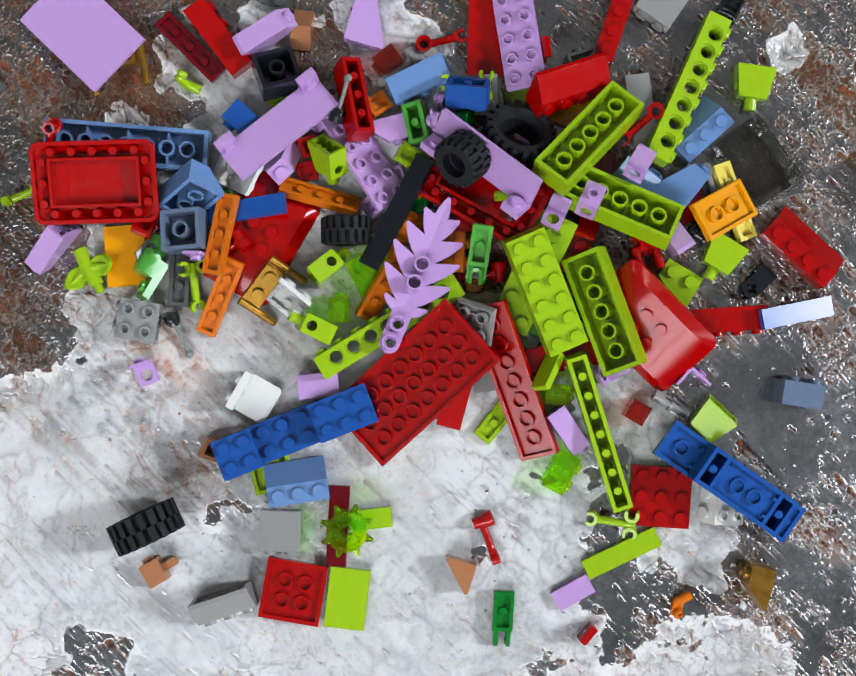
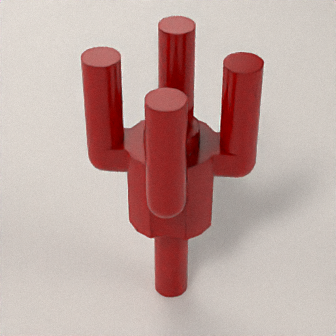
[629,236,666,270]

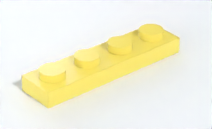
[711,160,757,243]

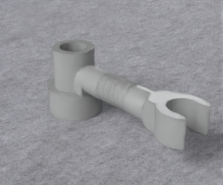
[376,45,423,89]

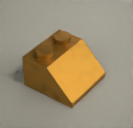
[737,558,777,611]

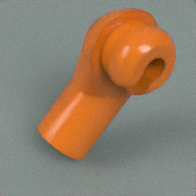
[670,590,693,619]

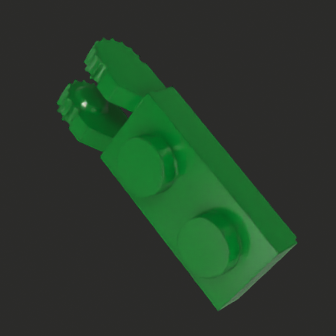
[492,589,515,647]

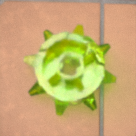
[320,504,374,558]

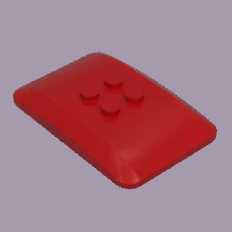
[29,139,159,225]
[419,157,554,241]
[199,170,321,306]
[615,259,716,391]

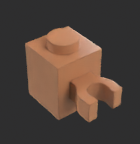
[138,555,179,589]

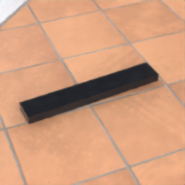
[359,153,435,271]

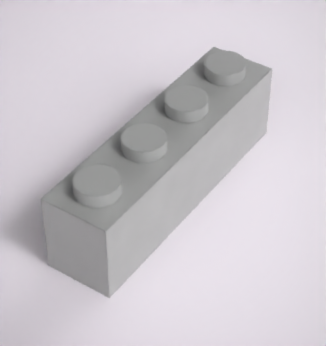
[619,72,656,153]

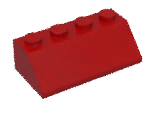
[525,52,611,117]
[758,205,844,289]

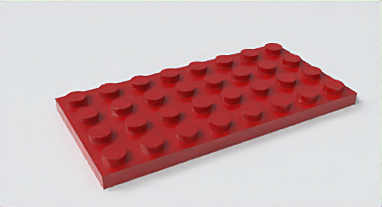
[348,298,501,467]

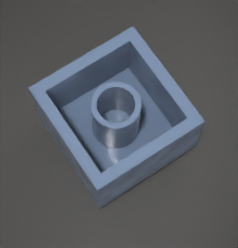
[160,206,209,255]
[771,375,826,410]

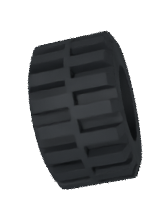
[434,130,491,188]
[321,214,372,246]

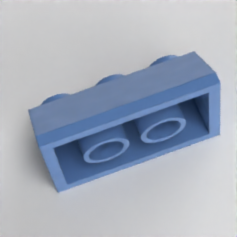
[385,52,450,108]
[661,96,735,166]
[158,159,225,210]
[263,455,330,508]

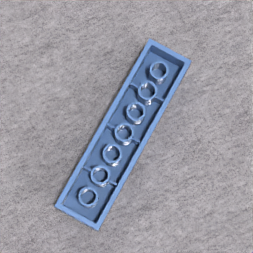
[43,117,213,172]

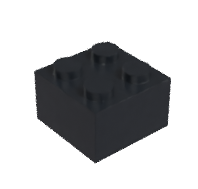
[251,45,301,102]

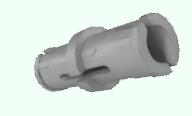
[650,389,692,419]

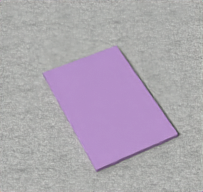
[20,0,145,93]

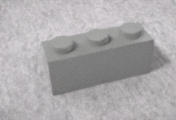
[187,580,259,627]

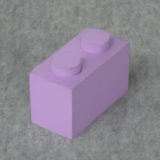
[297,370,340,400]

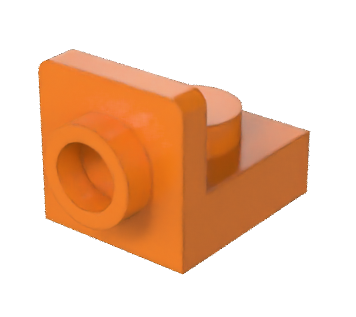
[368,90,393,120]

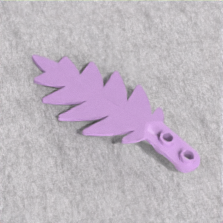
[379,197,463,354]

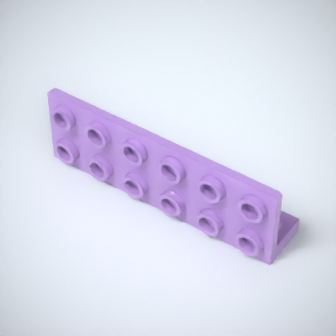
[492,0,549,92]
[213,67,339,181]
[311,98,401,220]
[419,108,543,220]

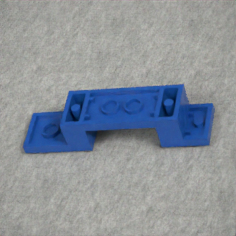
[210,383,379,482]
[652,419,806,543]

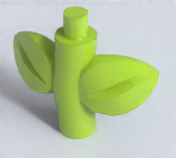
[64,246,112,294]

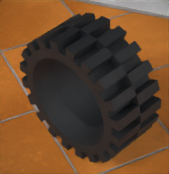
[481,100,557,171]
[106,497,186,557]

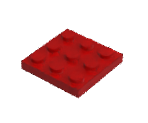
[628,464,692,529]
[258,556,329,627]

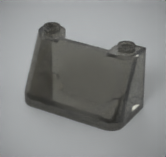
[712,113,804,212]

